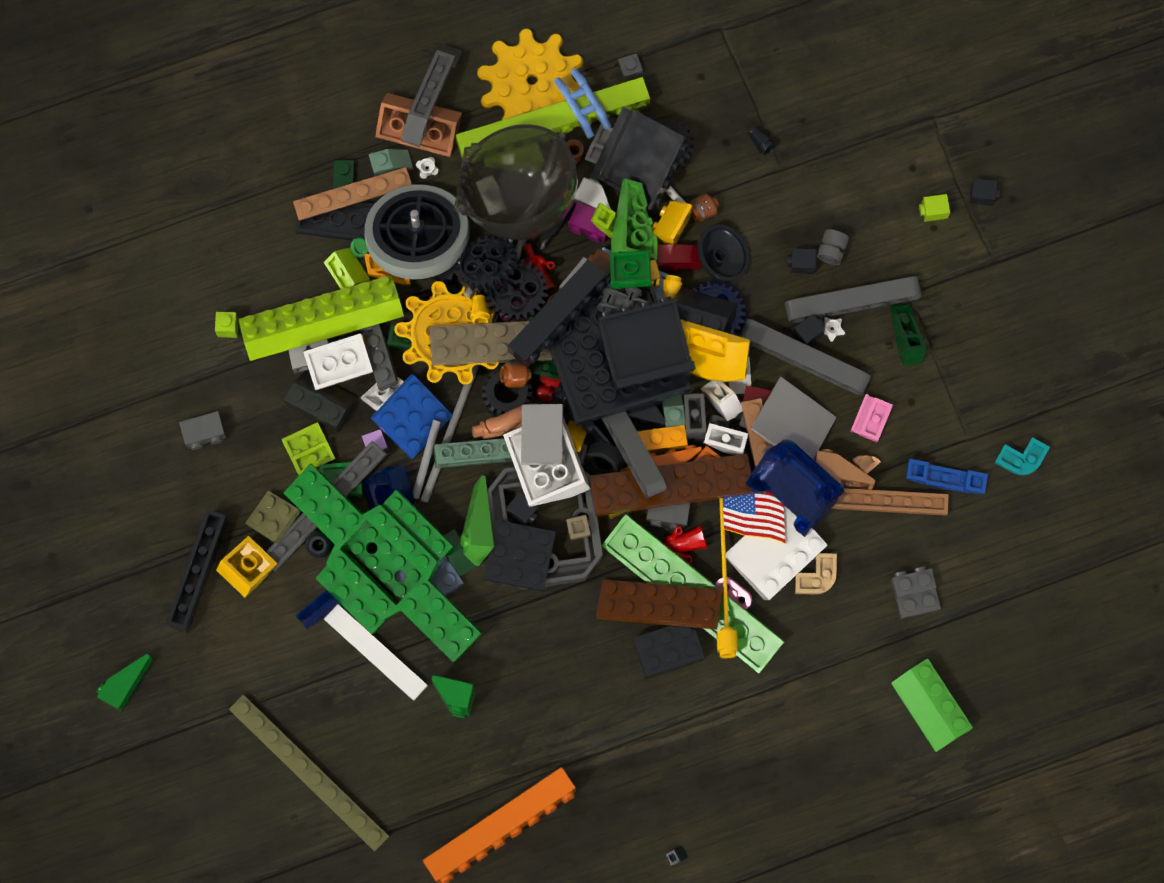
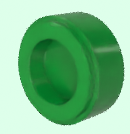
[350,237,369,257]

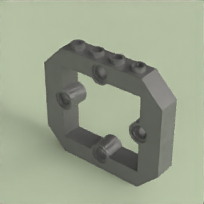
[487,467,603,590]

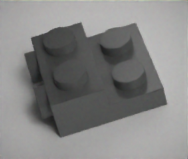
[891,566,941,619]

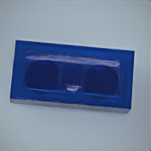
[296,590,339,629]

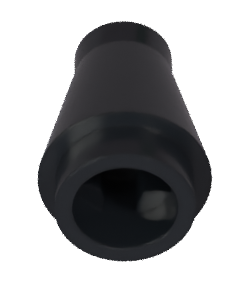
[748,126,776,155]

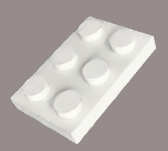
[303,333,373,390]

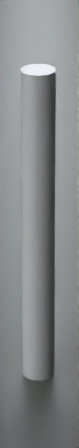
[411,420,441,499]

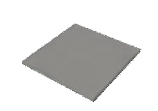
[750,377,836,469]

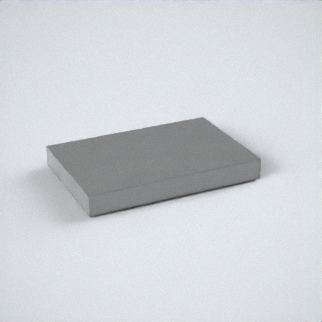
[521,404,563,465]

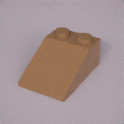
[811,449,875,490]

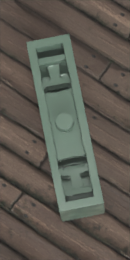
[433,438,513,469]

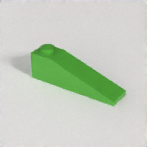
[611,178,658,261]
[460,476,494,566]

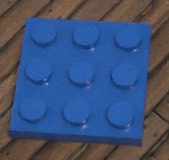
[371,374,453,459]

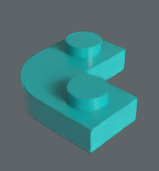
[995,437,1050,475]

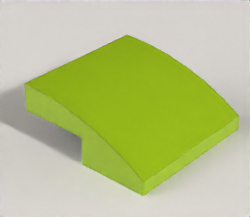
[282,422,335,475]

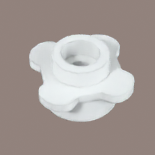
[416,157,438,179]

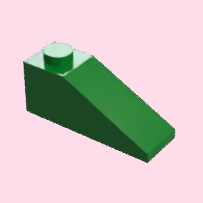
[97,654,153,711]

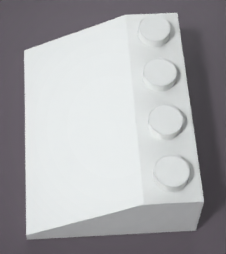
[503,418,590,507]
[726,502,827,600]

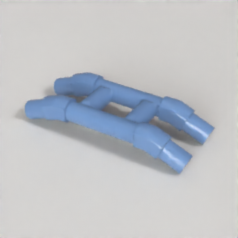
[554,68,612,138]

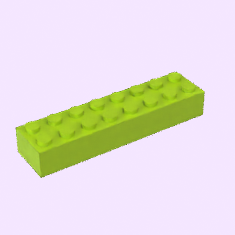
[238,275,404,361]

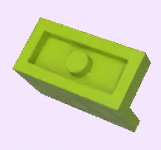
[324,248,370,289]

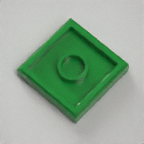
[610,251,651,289]

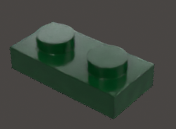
[333,160,354,189]

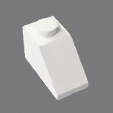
[574,178,610,209]
[701,381,743,421]
[704,423,748,455]

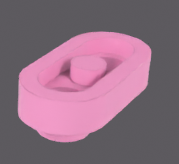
[715,577,752,609]

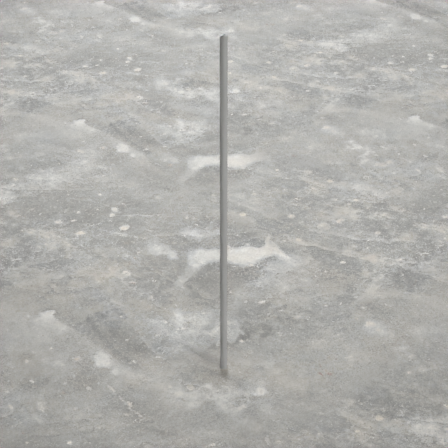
[420,132,567,503]

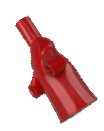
[518,244,556,293]
[664,525,707,563]

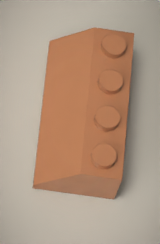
[375,93,462,157]

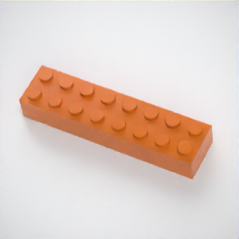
[422,767,576,883]

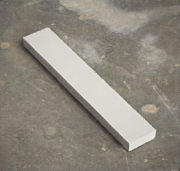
[324,604,428,701]

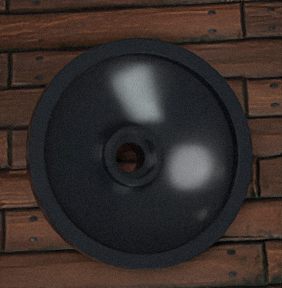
[697,224,749,282]

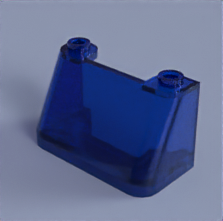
[746,440,844,537]

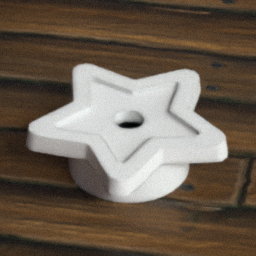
[824,317,845,342]

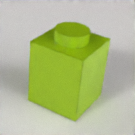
[919,194,950,222]
[215,312,239,338]

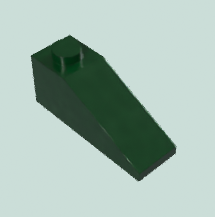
[890,304,926,366]

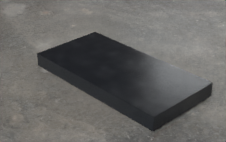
[295,194,375,241]

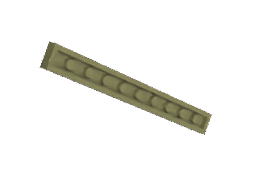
[229,695,389,852]

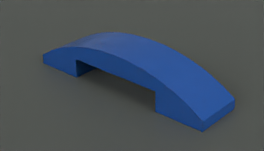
[906,459,988,494]

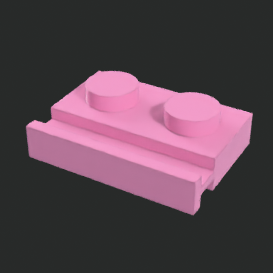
[850,394,893,442]

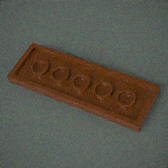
[596,579,723,629]

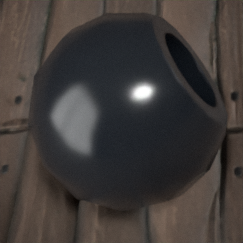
[306,530,333,558]

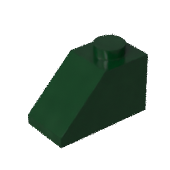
[444,529,477,577]

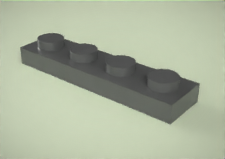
[361,323,399,391]

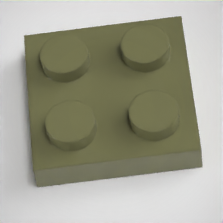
[245,491,301,545]

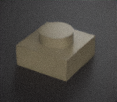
[566,515,591,540]

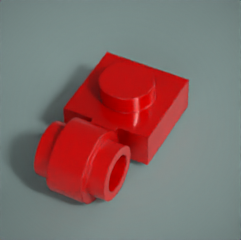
[535,377,560,402]

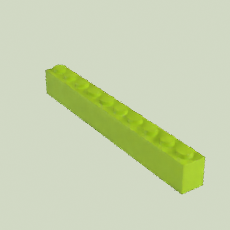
[456,77,650,162]

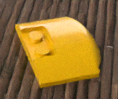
[680,319,750,382]

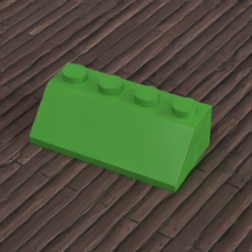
[891,659,973,752]

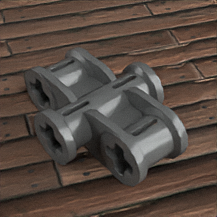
[597,287,654,314]

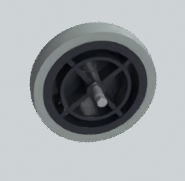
[365,185,469,279]

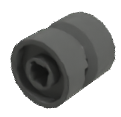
[816,229,849,265]

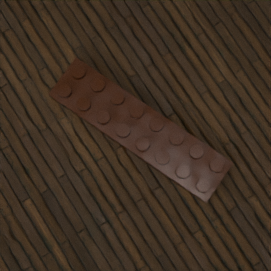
[588,454,755,516]

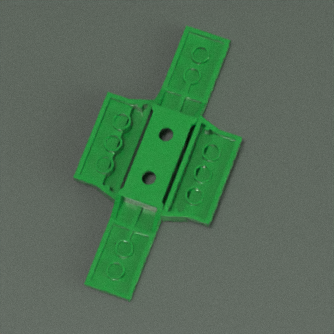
[284,464,483,663]

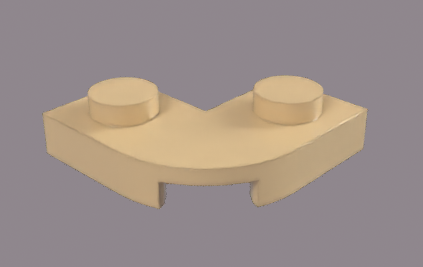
[795,553,837,595]

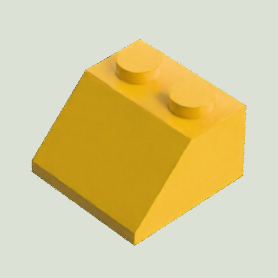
[652,201,692,245]
[216,536,278,598]

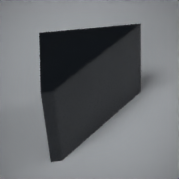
[666,846,688,866]

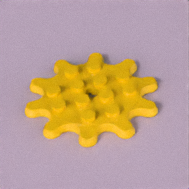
[477,29,584,121]
[394,281,499,385]

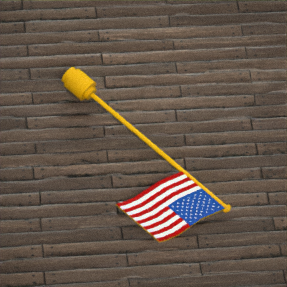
[717,490,786,658]

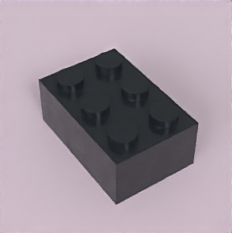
[633,626,705,680]

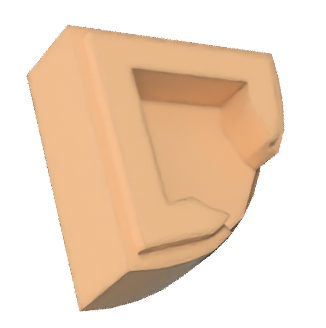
[852,455,881,474]

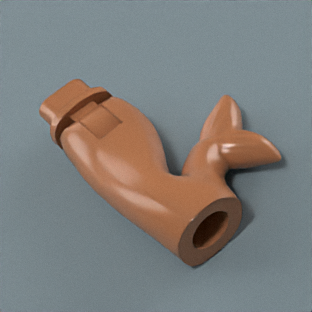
[472,403,536,438]

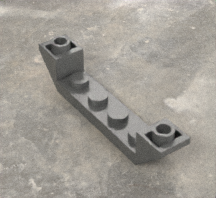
[401,44,462,148]

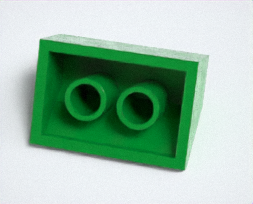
[432,675,475,719]

